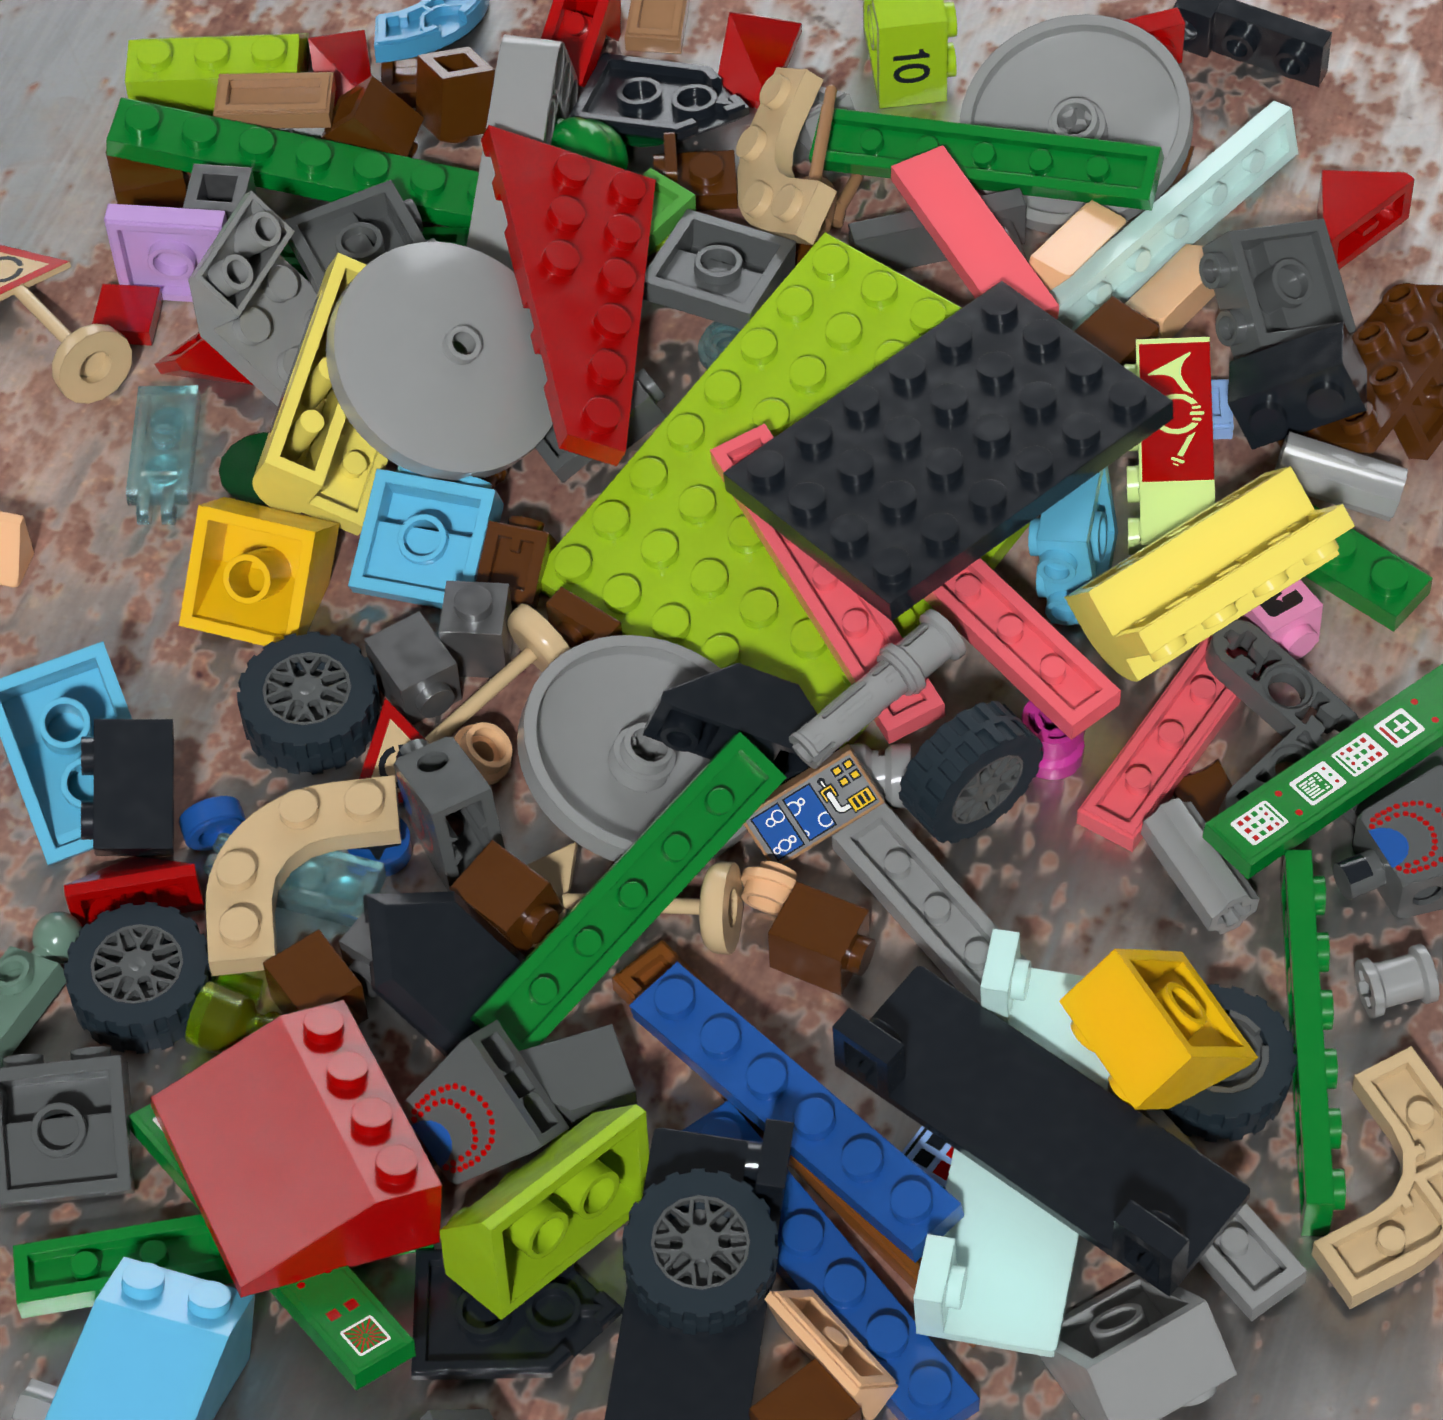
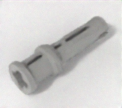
[789,609,966,769]

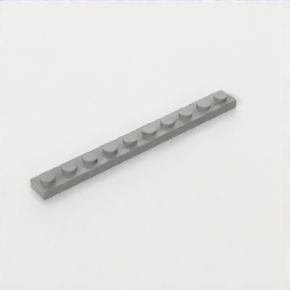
[832,803,1307,1322]

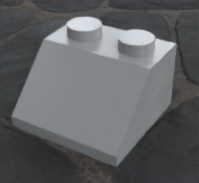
[1038,1274,1237,1420]

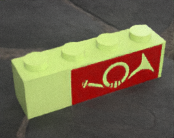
[1124,337,1215,555]

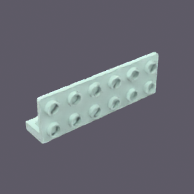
[913,928,1110,1357]

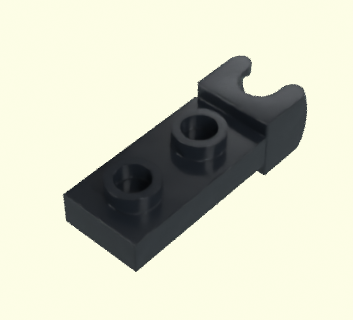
[1173,0,1332,88]

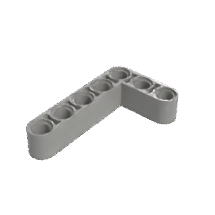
[467,34,578,272]

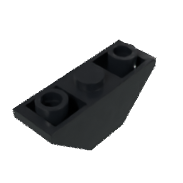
[643,663,840,785]

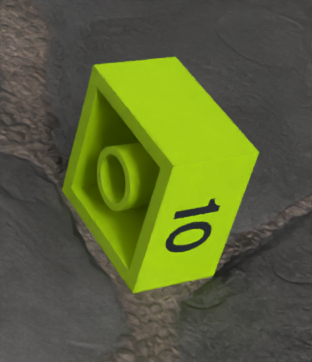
[863,0,957,109]

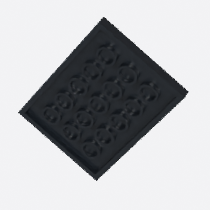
[723,281,1173,621]

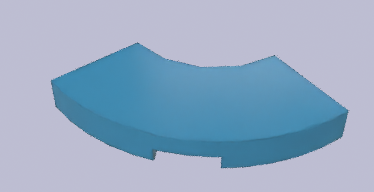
[374,0,490,63]

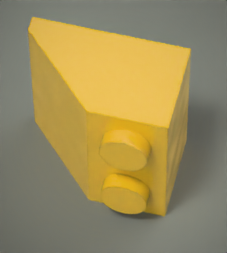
[179,497,340,646]
[1059,948,1258,1110]

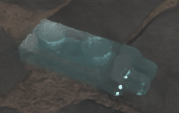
[126,385,201,525]
[203,833,386,927]

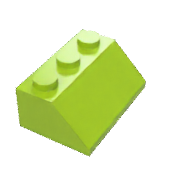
[125,33,309,116]
[439,1104,649,1320]

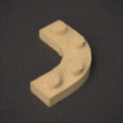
[736,67,837,245]
[206,775,402,976]
[1311,1046,1443,1309]

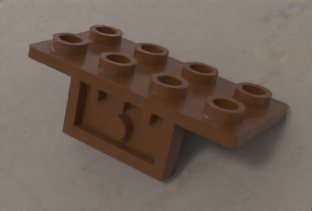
[1277,283,1443,460]

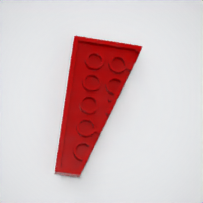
[481,125,656,466]

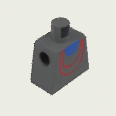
[393,737,505,891]
[1333,765,1443,919]
[402,1020,570,1185]

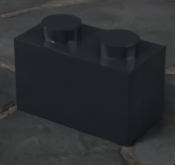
[1228,322,1367,450]
[81,719,174,856]

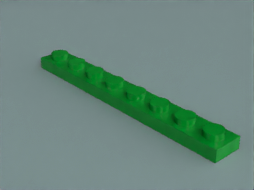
[106,97,479,228]

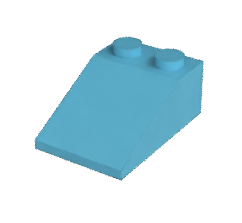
[0,641,132,866]
[45,1257,255,1420]

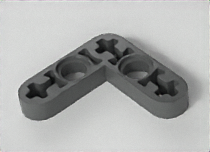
[1205,619,1360,814]

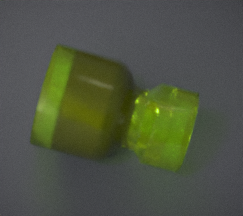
[185,973,284,1055]

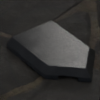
[568,53,750,143]
[363,891,526,1057]
[411,1249,623,1380]

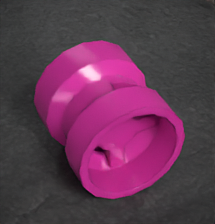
[1021,701,1086,780]

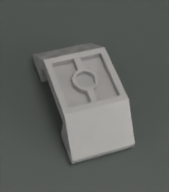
[188,191,317,407]

